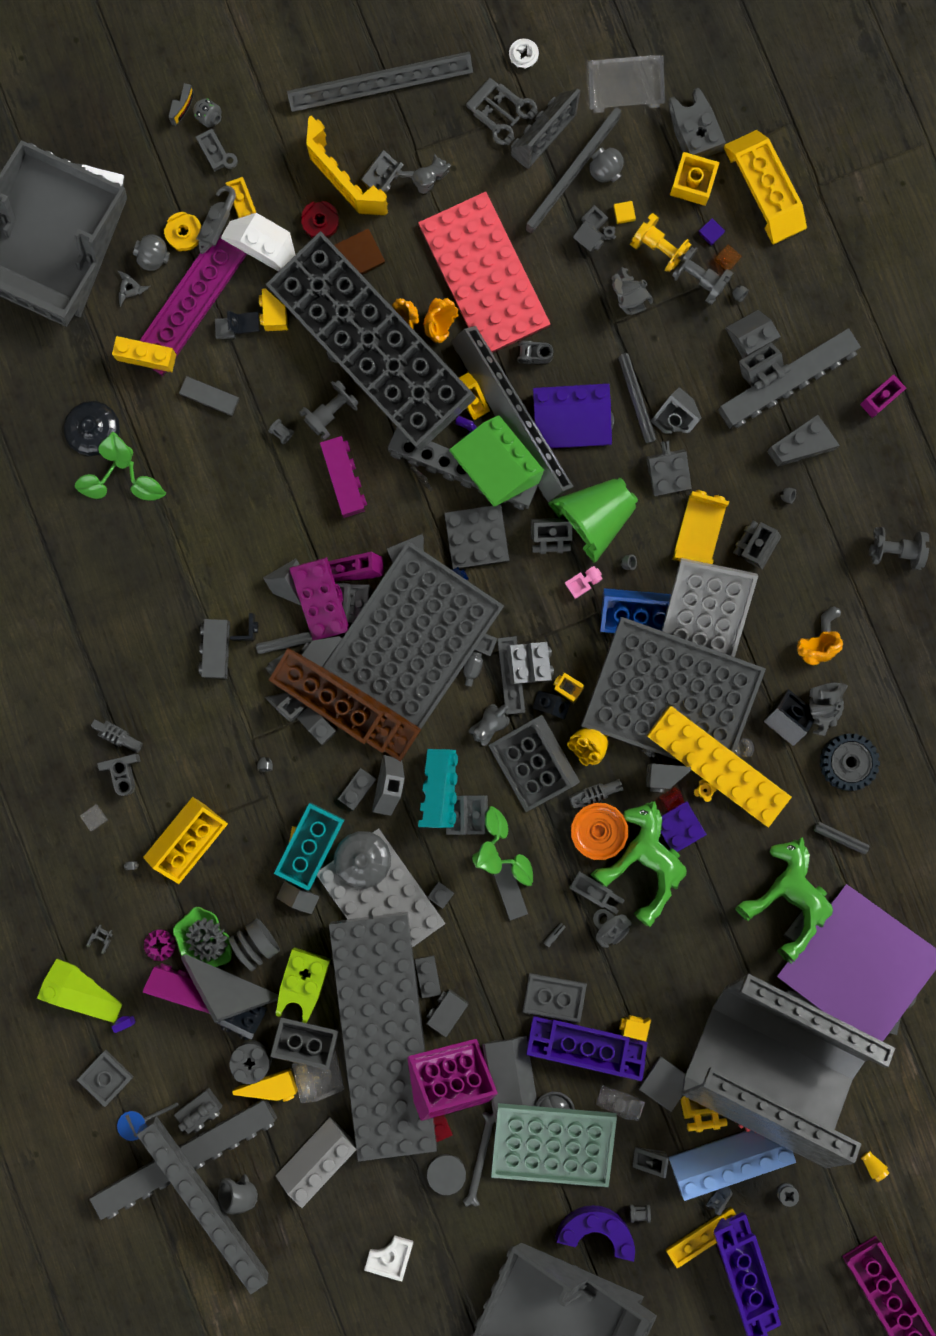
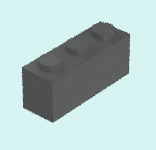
[199,619,230,679]

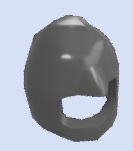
[218,1174,258,1215]

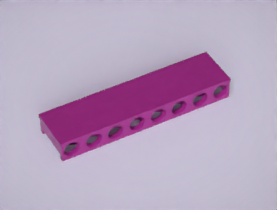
[842,1236,936,1336]

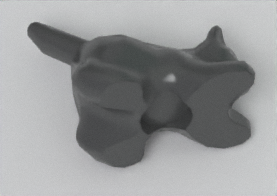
[396,154,452,194]
[469,704,510,746]

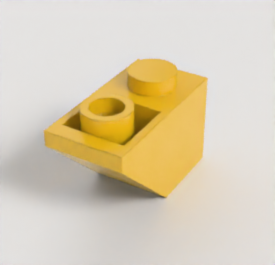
[259,288,288,331]

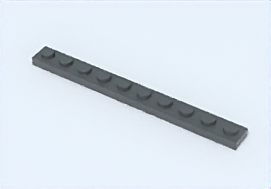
[287,52,473,112]

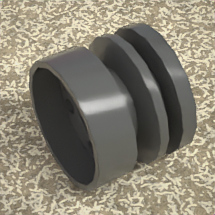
[229,918,280,971]

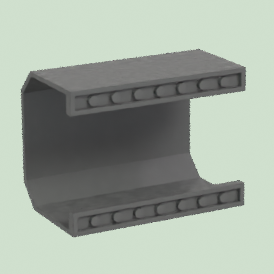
[682,974,895,1168]

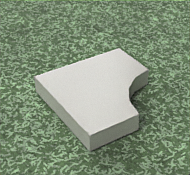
[364,1235,413,1282]

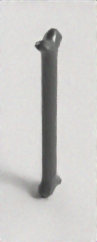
[463,1112,495,1206]

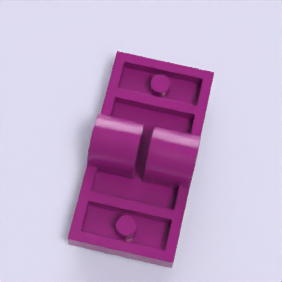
[289,557,349,640]

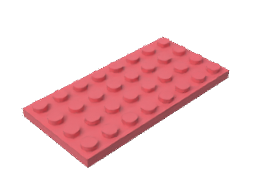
[418,192,551,353]

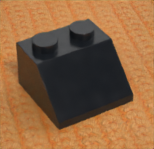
[764,689,815,746]

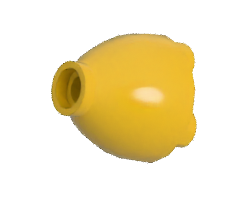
[567,728,608,766]

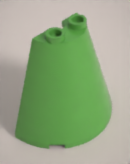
[548,478,638,563]

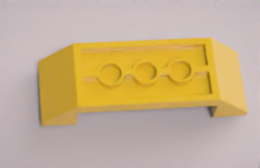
[306,116,388,215]
[724,130,807,245]

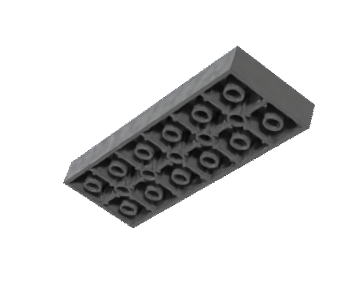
[266,231,476,451]
[329,912,437,1161]

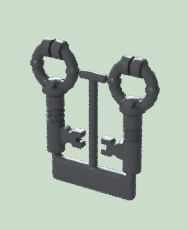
[466,78,538,145]

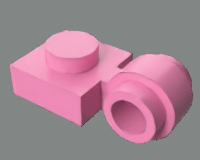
[565,566,603,599]

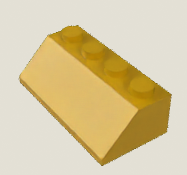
[143,797,228,884]

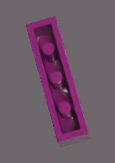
[320,436,367,518]

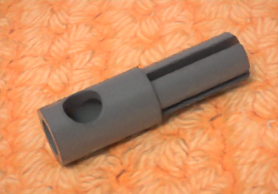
[543,923,566,947]

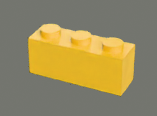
[112,336,177,373]

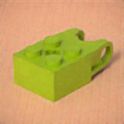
[276,947,331,1023]

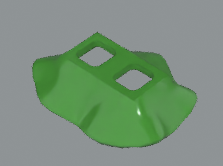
[173,907,232,967]

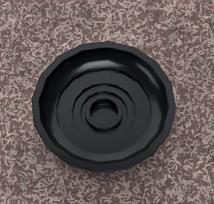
[64,401,120,456]

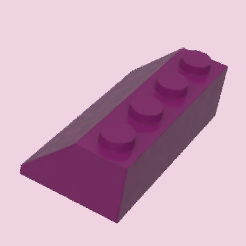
[143,963,210,1014]

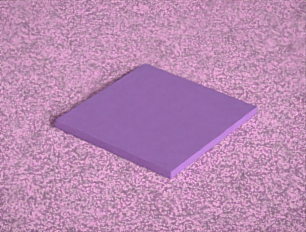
[777,884,936,1042]

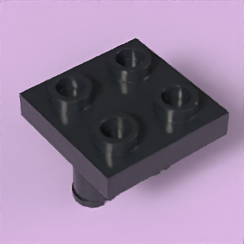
[216,1006,267,1040]

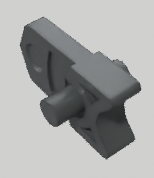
[706,1186,733,1216]

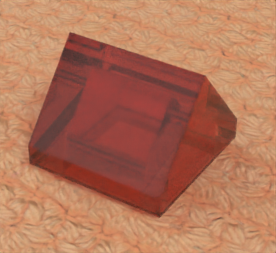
[659,787,684,811]

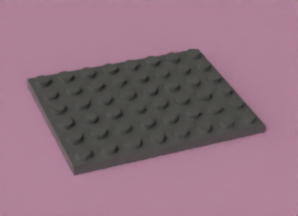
[323,541,504,729]
[581,617,766,761]

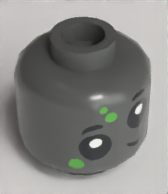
[193,98,222,127]

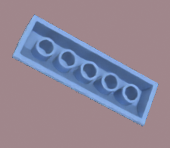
[668,1130,796,1201]

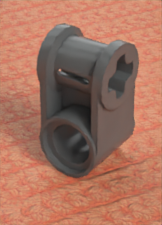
[517,341,553,364]

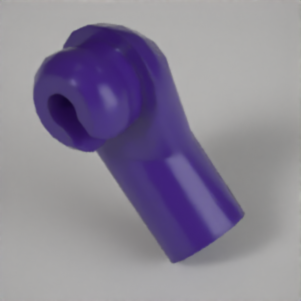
[455,416,477,435]

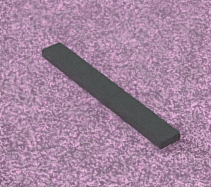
[526,107,621,233]

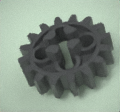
[186,918,228,961]

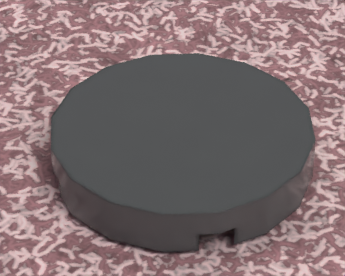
[427,1154,466,1195]

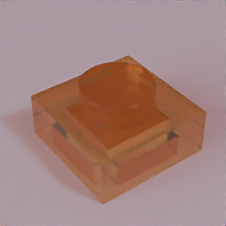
[715,244,742,270]

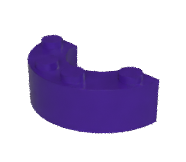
[555,1205,635,1262]

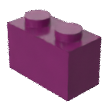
[860,375,907,418]

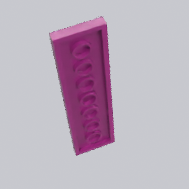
[140,235,247,376]

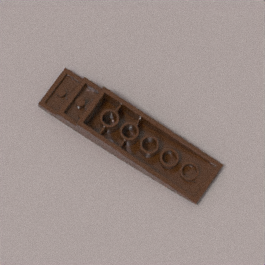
[269,648,422,762]

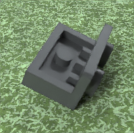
[360,150,404,193]

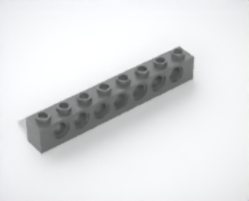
[388,428,538,510]

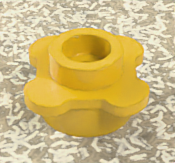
[694,779,717,802]

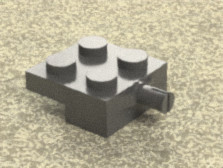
[646,441,692,496]

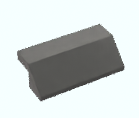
[482,1035,537,1123]

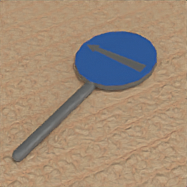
[117,1103,179,1141]

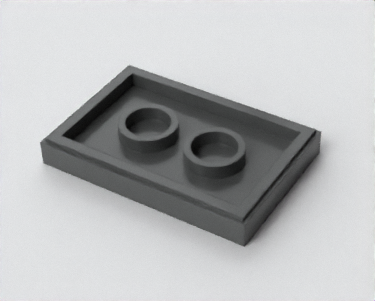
[523,973,587,1023]

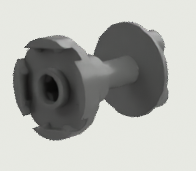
[672,247,734,305]
[298,381,359,441]
[869,527,930,570]

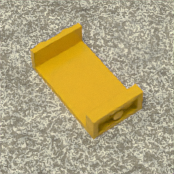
[672,490,729,564]

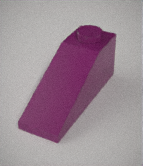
[328,551,384,581]

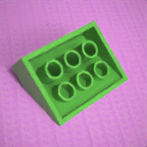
[450,415,544,507]

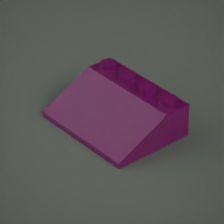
[407,1039,498,1121]

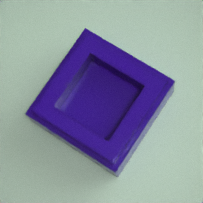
[698,218,725,246]

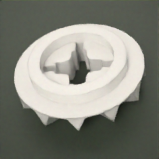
[509,39,539,69]

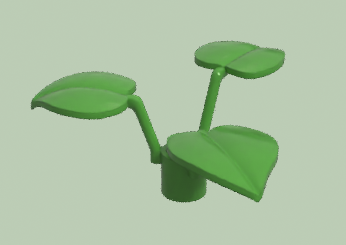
[75,432,166,500]
[472,806,533,886]

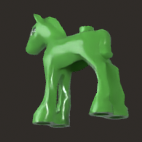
[590,801,687,927]
[735,837,833,964]

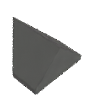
[263,558,301,605]
[265,692,307,723]

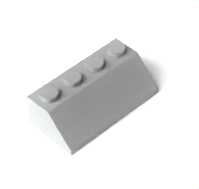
[276,1117,357,1208]

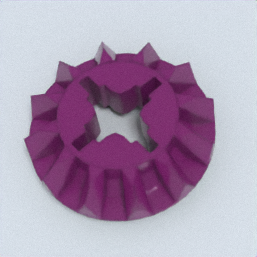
[144,930,175,961]

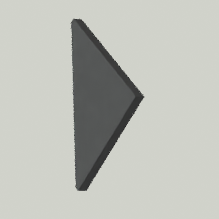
[181,954,279,1023]

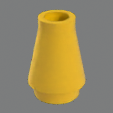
[861,1151,889,1182]

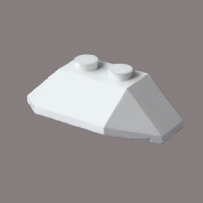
[221,213,295,272]

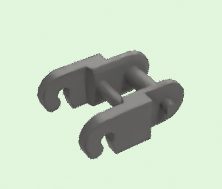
[86,925,113,954]

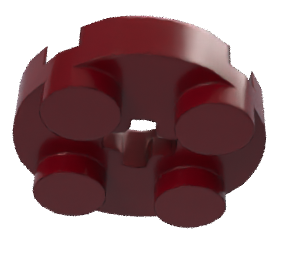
[301,201,339,238]

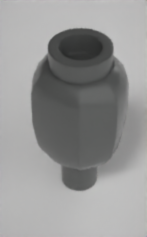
[463,651,483,687]

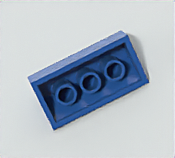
[600,588,671,633]

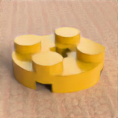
[164,212,202,252]

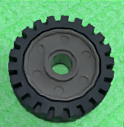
[820,734,880,791]

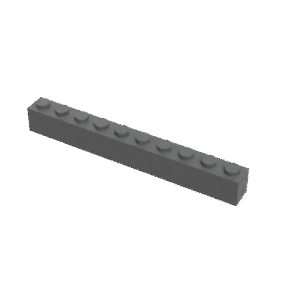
[451,326,573,502]
[90,1099,277,1220]
[137,1116,268,1294]

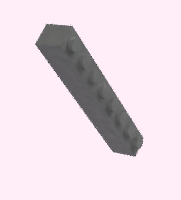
[718,328,861,429]

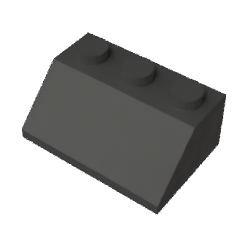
[271,1018,338,1071]

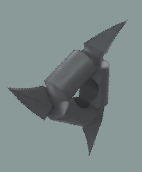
[118,271,150,307]

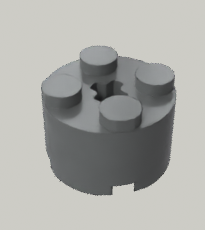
[230,1040,272,1084]

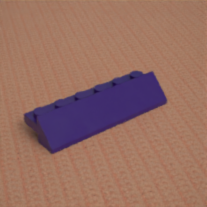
[526,1016,648,1081]
[713,1212,781,1336]

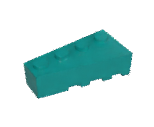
[418,749,458,828]

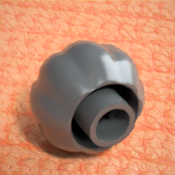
[589,147,624,183]
[133,234,170,271]

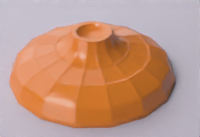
[571,803,628,860]

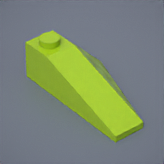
[37,959,122,1023]

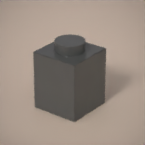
[573,222,605,252]

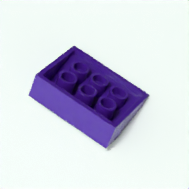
[533,383,612,449]

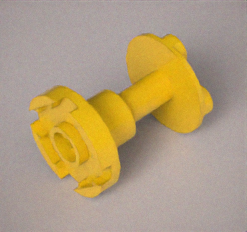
[630,213,692,272]

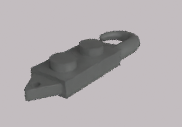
[196,186,236,254]

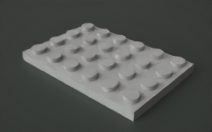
[661,558,758,657]
[317,829,446,947]

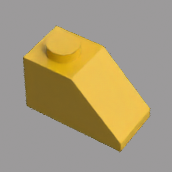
[459,372,490,420]

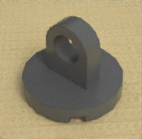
[593,909,631,948]

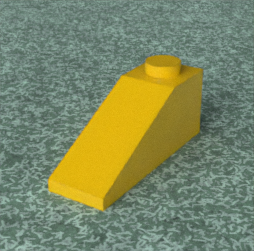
[232,1068,298,1102]

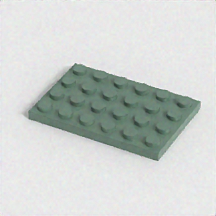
[491,1103,617,1187]

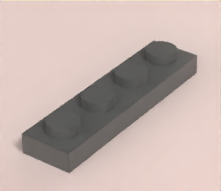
[497,636,525,715]

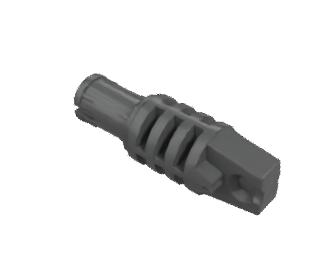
[91,719,143,753]
[569,779,623,808]

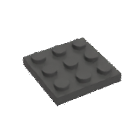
[444,505,509,570]

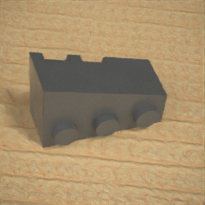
[767,415,840,467]

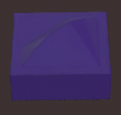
[111,1016,136,1033]

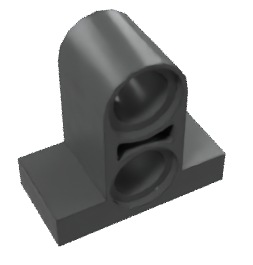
[97,754,141,796]

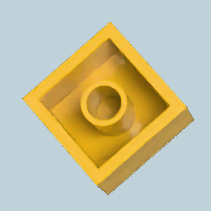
[670,152,720,206]

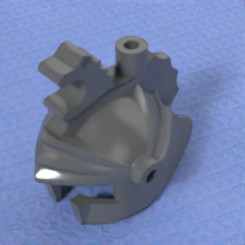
[611,267,653,315]
[809,683,848,736]

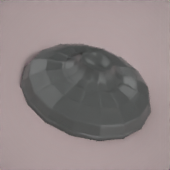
[334,831,391,889]

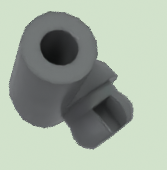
[821,606,841,632]

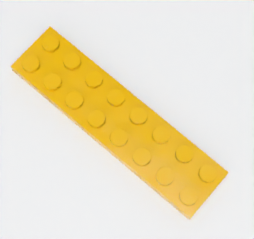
[646,705,792,828]

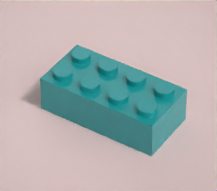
[274,802,345,891]

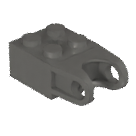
[669,88,726,158]

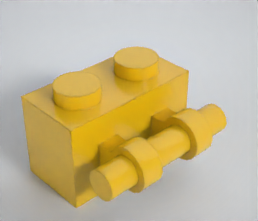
[681,1096,727,1132]

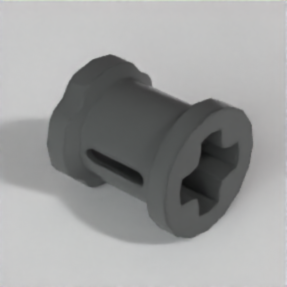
[268,419,294,444]
[629,1205,651,1223]

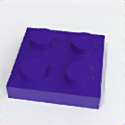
[660,801,707,852]

